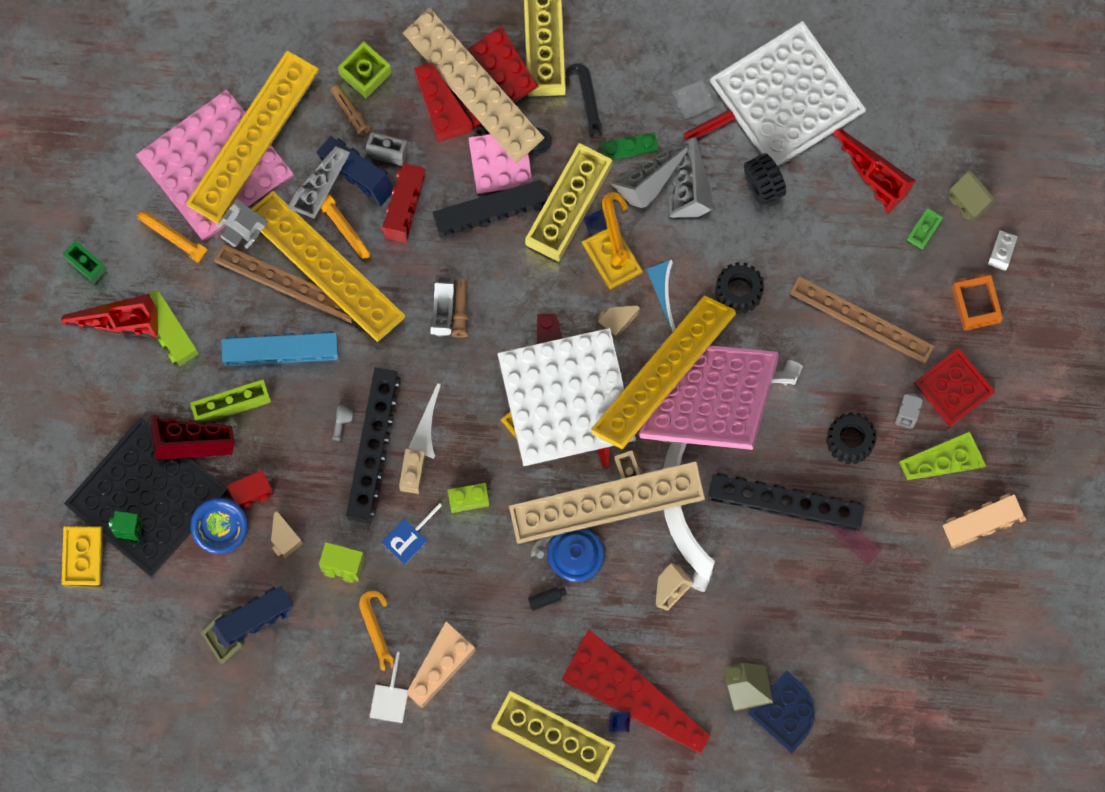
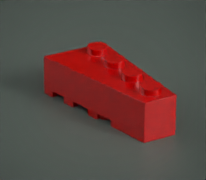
[414,62,473,142]
[382,163,426,244]

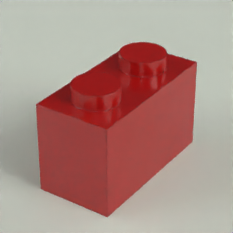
[227,470,273,510]

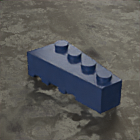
[316,136,393,207]
[212,586,294,649]

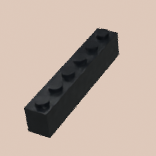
[433,180,547,238]

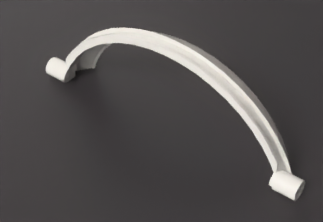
[663,360,803,592]

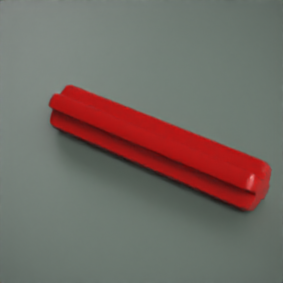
[683,109,735,141]

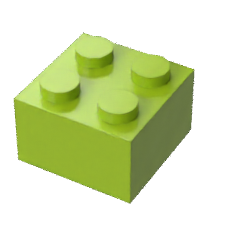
[338,41,392,99]
[319,542,365,583]

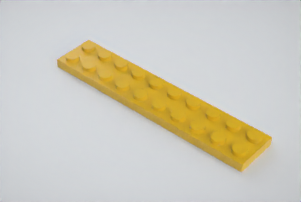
[186,51,319,224]
[252,191,405,342]
[591,295,736,449]

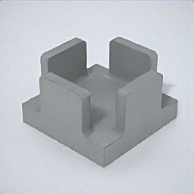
[216,199,268,249]

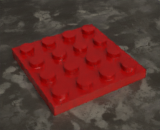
[455,26,539,127]

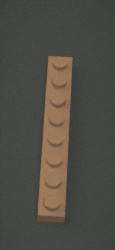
[214,244,353,323]
[790,276,935,364]

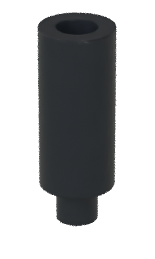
[528,587,567,611]

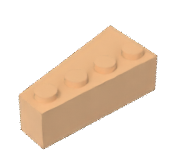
[942,493,1027,549]
[407,622,475,708]

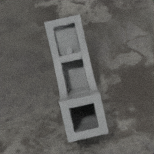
[430,275,455,336]

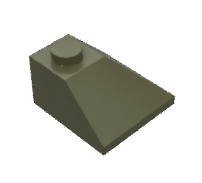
[201,607,245,665]
[724,663,773,711]

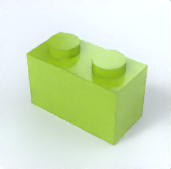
[447,483,489,513]

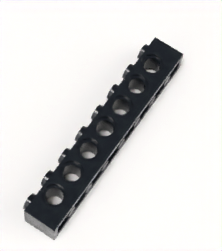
[346,367,401,523]
[707,473,865,532]

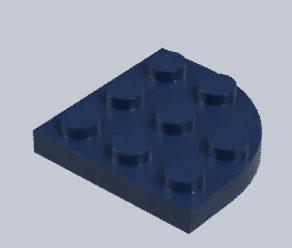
[747,670,815,754]

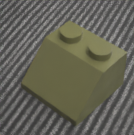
[948,170,995,223]

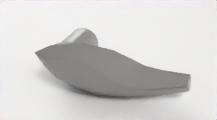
[531,536,553,559]

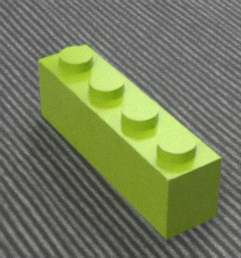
[148,288,199,367]
[190,379,271,424]

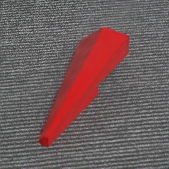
[833,128,916,213]
[61,294,158,337]

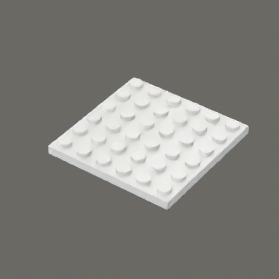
[710,21,866,167]
[497,328,636,467]

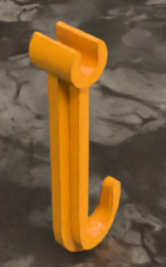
[602,192,630,266]
[320,194,371,259]
[136,211,207,263]
[359,590,394,671]

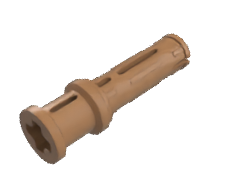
[330,84,372,137]
[451,279,469,338]

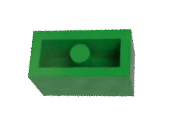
[63,240,107,284]
[109,511,143,541]

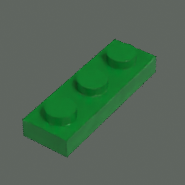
[600,132,659,161]

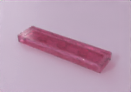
[819,505,881,566]

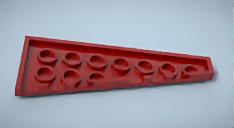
[561,629,710,754]

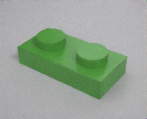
[907,208,943,250]

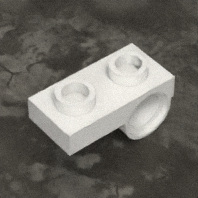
[988,230,1018,271]

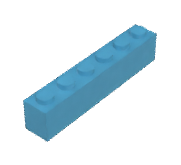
[221,331,339,366]

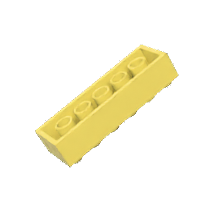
[524,0,565,97]
[525,143,612,262]
[492,691,615,783]

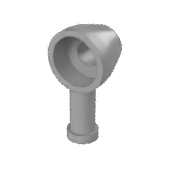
[332,404,353,441]

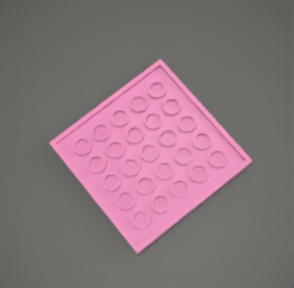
[136,89,294,242]
[639,346,779,450]

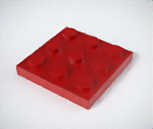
[914,348,995,427]

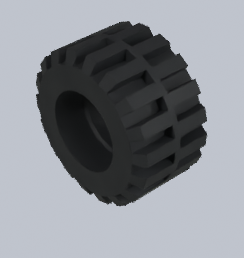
[744,153,786,205]
[715,262,764,314]
[826,412,877,464]

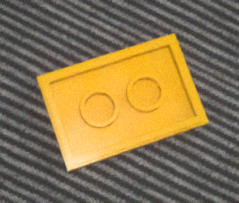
[582,228,643,291]
[62,526,103,585]

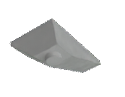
[668,137,712,217]
[611,144,688,208]
[288,146,350,218]

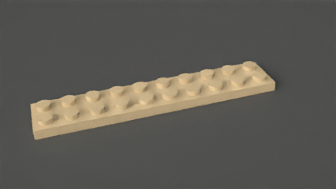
[403,7,545,163]
[509,462,706,544]

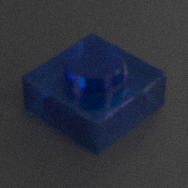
[584,210,607,236]
[609,711,630,733]

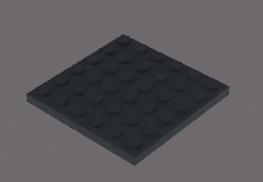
[64,417,228,578]

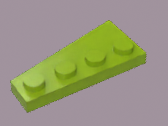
[899,432,986,480]

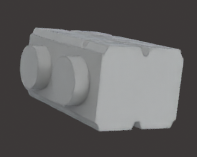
[366,132,408,166]
[895,393,923,429]

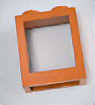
[952,274,1003,331]

